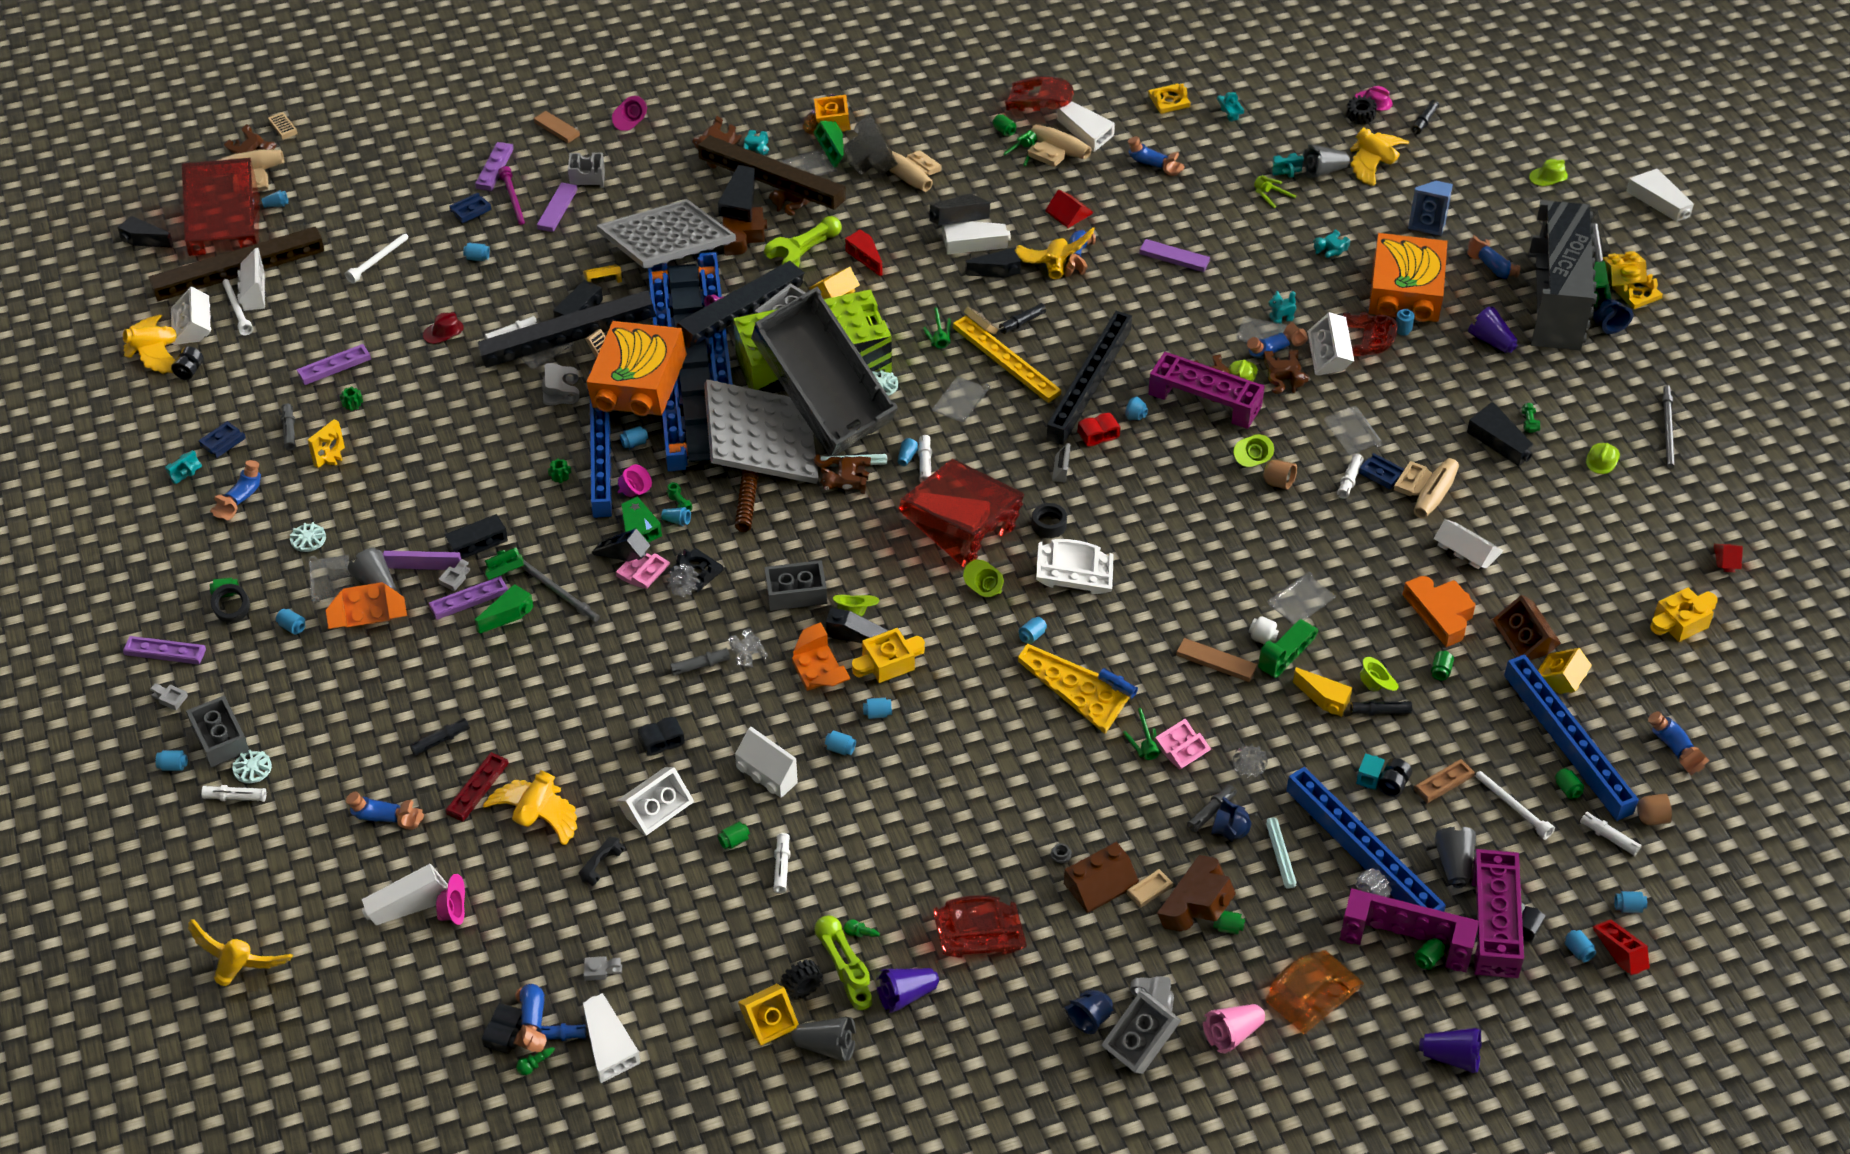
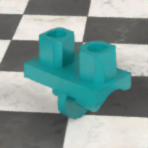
[1217,92,1244,121]
[1272,153,1304,178]
[165,450,202,484]

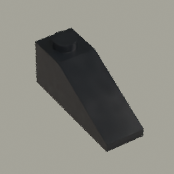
[118,216,174,248]
[965,248,1021,278]
[592,528,650,562]
[826,608,888,643]

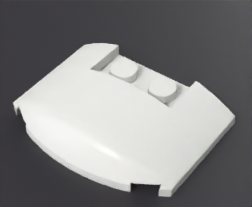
[1036,539,1113,594]

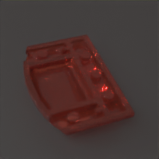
[933,895,1027,958]

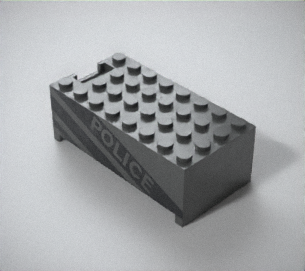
[1529,200,1597,350]
[751,286,898,456]

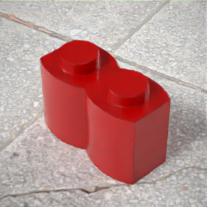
[1077,413,1121,446]

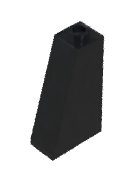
[718,165,755,223]
[929,194,990,225]
[1467,402,1533,466]

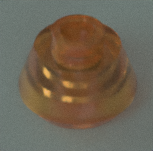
[803,113,819,135]

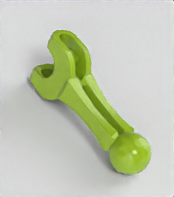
[764,216,842,267]
[815,915,872,1010]

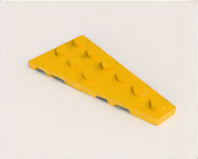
[1018,643,1129,734]

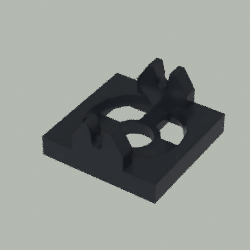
[669,548,724,592]

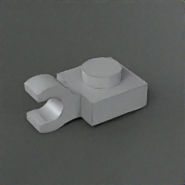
[438,559,470,591]
[150,683,188,710]
[584,956,622,981]

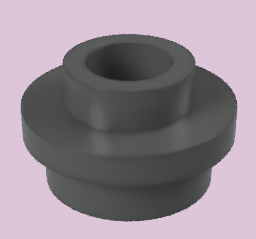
[1051,843,1072,864]

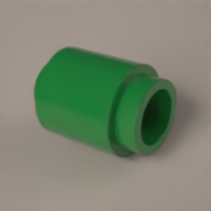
[992,114,1016,137]
[210,577,239,598]
[1431,651,1454,681]
[1555,768,1584,799]
[717,821,750,849]
[1213,911,1245,935]
[1415,938,1446,970]

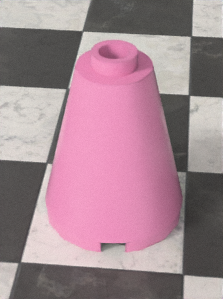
[1203,1004,1265,1054]

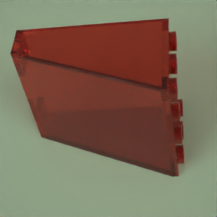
[182,158,260,256]
[899,458,1025,567]

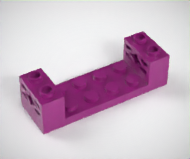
[1148,351,1265,429]
[1471,849,1524,978]
[1339,888,1479,973]

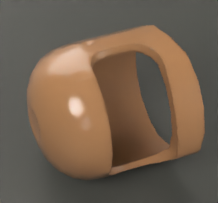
[1263,460,1297,490]
[1637,793,1672,825]

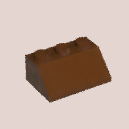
[1492,595,1561,660]
[1064,842,1139,913]

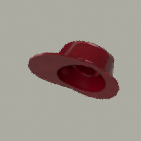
[423,312,464,344]

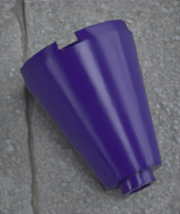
[1468,306,1518,353]
[876,968,939,1013]
[1419,1028,1482,1073]

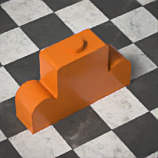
[1403,576,1476,647]

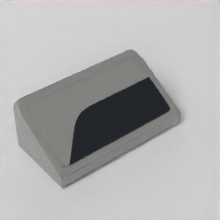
[1052,443,1070,483]

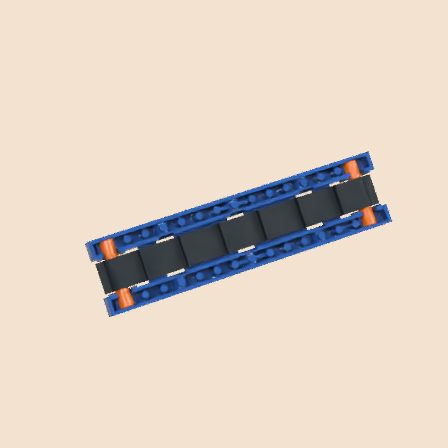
[648,252,733,471]

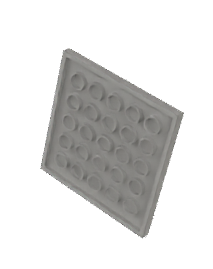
[597,199,736,268]
[704,379,819,484]

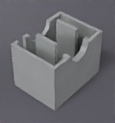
[568,153,605,188]

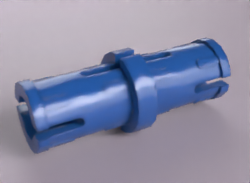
[1098,668,1138,699]
[541,1023,587,1041]

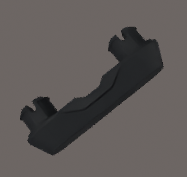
[578,836,625,886]

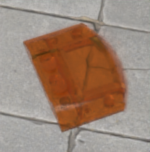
[1266,950,1364,1034]

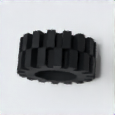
[1347,95,1377,125]
[781,959,823,999]

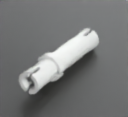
[485,316,537,339]
[918,435,932,484]
[1337,454,1364,499]
[201,785,266,802]
[1580,811,1642,856]
[773,833,791,893]

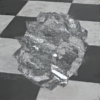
[666,564,700,597]
[1233,744,1268,778]
[1355,868,1392,897]

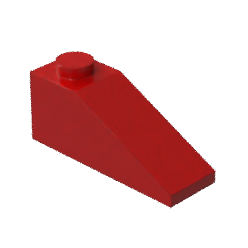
[845,229,883,276]
[1593,920,1650,975]

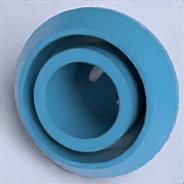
[1125,397,1148,420]

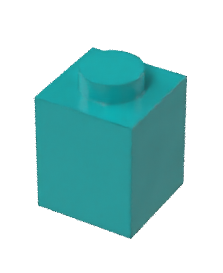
[1356,753,1385,790]

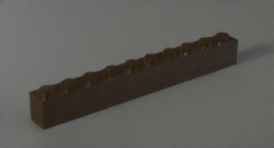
[698,135,846,210]
[148,226,325,302]

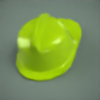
[1529,159,1568,186]
[1229,359,1258,382]
[1233,434,1274,467]
[1586,443,1620,474]
[963,559,1004,597]
[833,595,880,617]
[1360,657,1399,691]

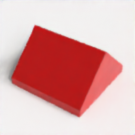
[1045,189,1093,228]

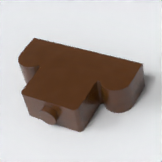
[723,207,767,256]
[1157,855,1236,931]

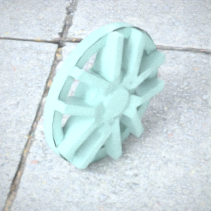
[872,370,898,396]
[290,522,326,552]
[233,750,272,783]

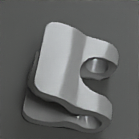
[542,363,579,405]
[1130,976,1174,1012]

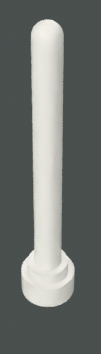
[345,234,408,283]
[223,279,253,335]
[1475,771,1555,840]

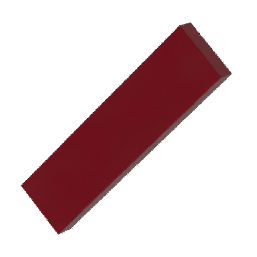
[445,752,509,822]

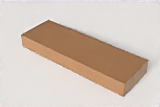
[534,111,580,143]
[1414,759,1475,804]

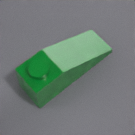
[813,121,844,168]
[475,584,534,634]

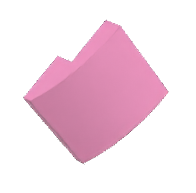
[616,552,670,589]
[1153,719,1211,769]

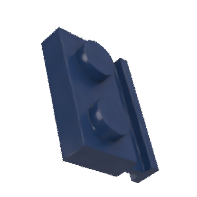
[449,193,492,223]
[199,421,246,458]
[1358,453,1405,489]

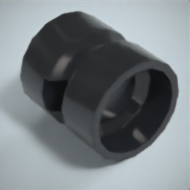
[171,346,204,380]
[1377,758,1412,797]

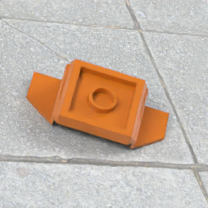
[326,582,407,629]
[792,622,850,691]

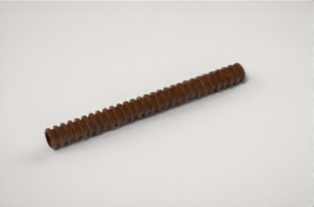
[735,469,759,532]

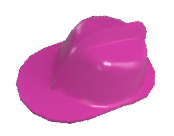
[1355,86,1393,111]
[612,95,647,131]
[617,464,652,497]
[436,874,465,925]

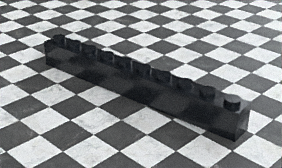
[676,261,805,348]
[478,290,656,368]
[1046,311,1132,445]

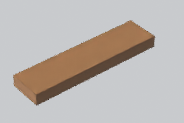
[1176,638,1257,682]

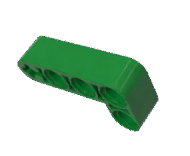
[1258,619,1318,678]

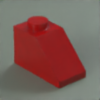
[1714,543,1743,572]

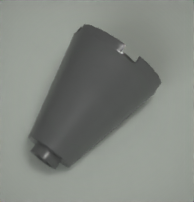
[1302,145,1350,178]
[347,547,397,591]
[1434,827,1477,888]
[792,1017,856,1061]

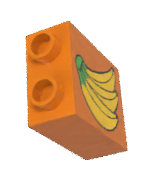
[1368,233,1448,322]
[586,321,687,416]

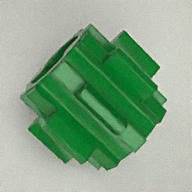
[340,387,363,411]
[548,458,571,483]

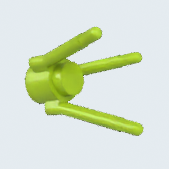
[1254,175,1296,208]

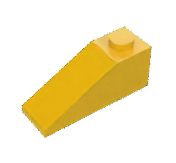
[1293,667,1352,717]

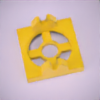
[1148,83,1191,114]
[583,264,622,283]
[1612,274,1663,310]
[308,419,345,468]

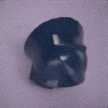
[1593,298,1633,334]
[1211,796,1252,843]
[1064,990,1113,1035]

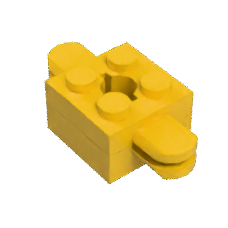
[1603,251,1647,286]
[1650,587,1718,642]
[852,628,925,683]

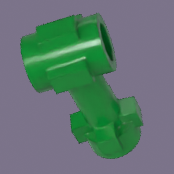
[1521,403,1540,432]
[666,482,692,511]

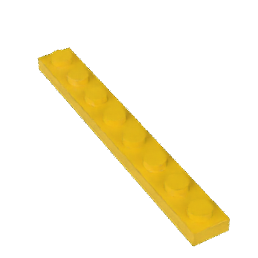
[953,315,1061,403]

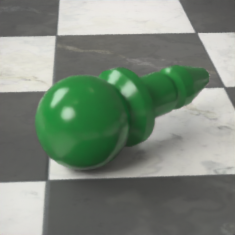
[844,919,880,937]
[516,1047,555,1076]

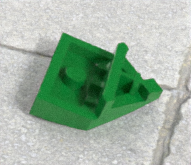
[485,547,524,580]

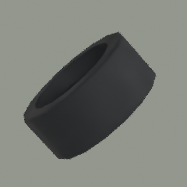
[1032,503,1067,538]
[210,584,250,623]

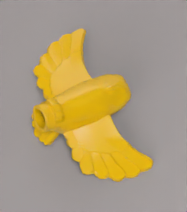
[1350,127,1409,186]
[1015,227,1095,279]
[123,314,177,374]
[483,770,577,845]
[188,919,293,986]

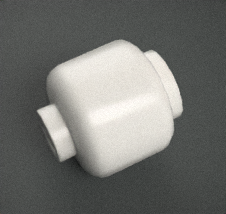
[1249,616,1279,644]

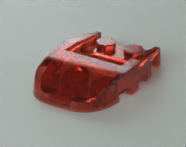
[1005,76,1074,111]
[1342,312,1398,356]

